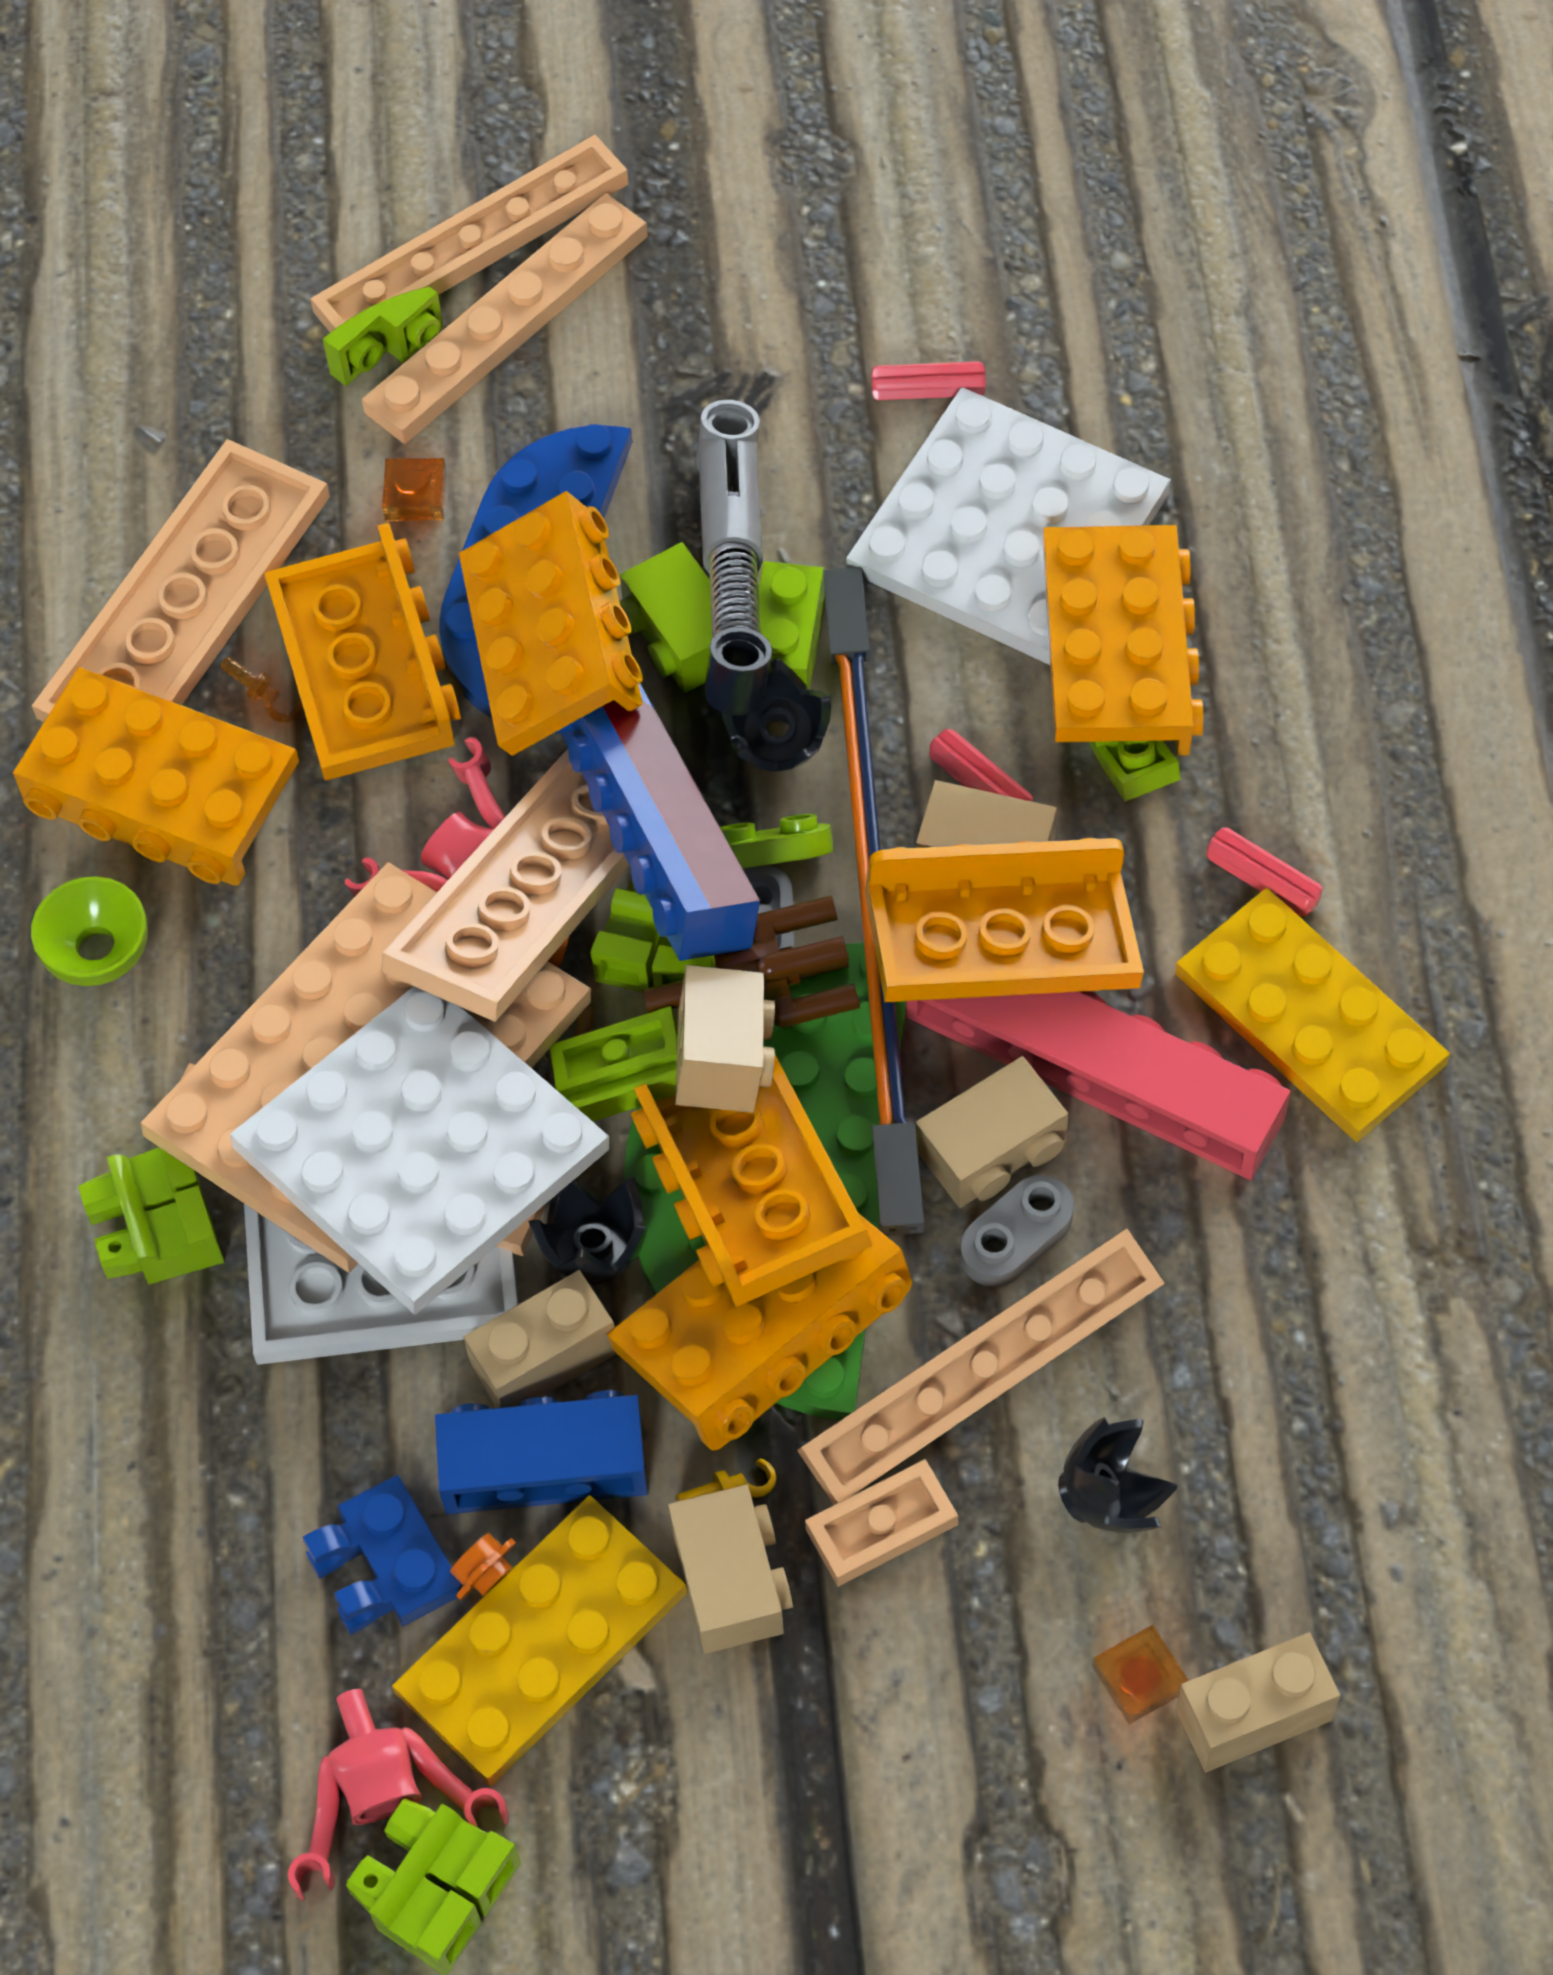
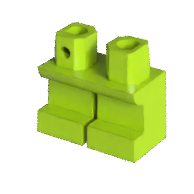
[591,880,717,993]
[78,1147,225,1285]
[346,1799,521,1975]

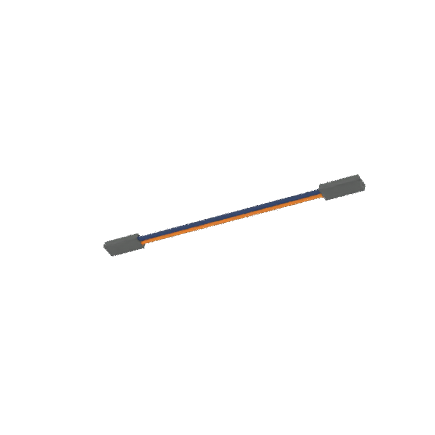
[824,567,925,1236]

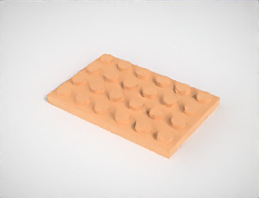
[141,862,591,1273]

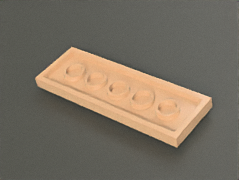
[32,439,330,722]
[381,749,629,1022]

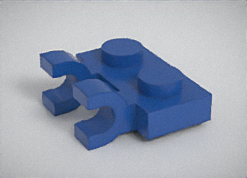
[303,1474,462,1635]

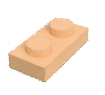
[805,1459,958,1587]

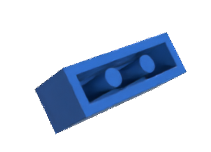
[435,1390,648,1515]

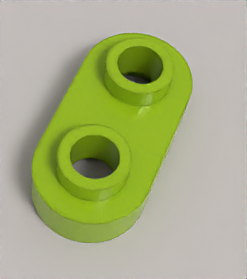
[720,813,834,869]

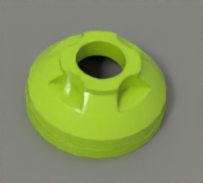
[31,876,148,986]

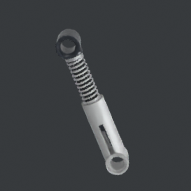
[696,400,772,716]

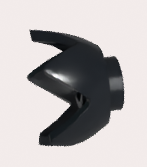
[722,659,831,772]
[528,1176,648,1284]
[1058,1417,1178,1533]

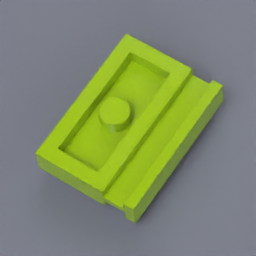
[550,1006,678,1122]

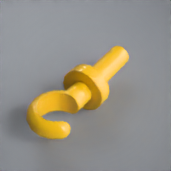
[675,1459,777,1502]

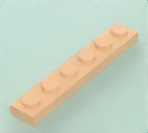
[310,135,629,332]
[361,193,648,445]
[797,1229,1165,1505]

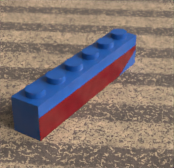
[555,684,760,961]

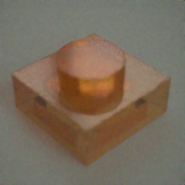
[382,458,447,521]
[1092,1624,1189,1725]

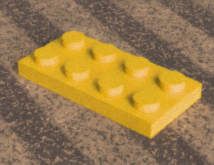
[1175,887,1450,1143]
[392,1495,687,1787]

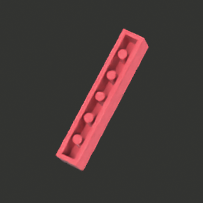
[906,991,1291,1181]

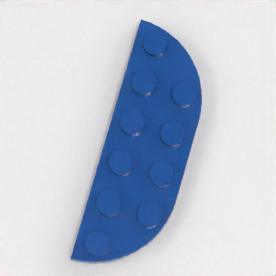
[439,424,633,718]

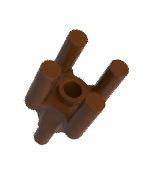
[643,895,860,1028]

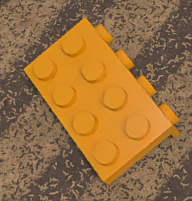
[459,491,643,756]
[264,522,461,781]
[1042,525,1204,756]
[13,666,299,886]
[865,838,1144,1002]
[630,1055,872,1307]
[606,1213,912,1451]

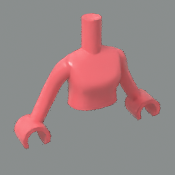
[345,737,505,897]
[288,1689,509,1901]

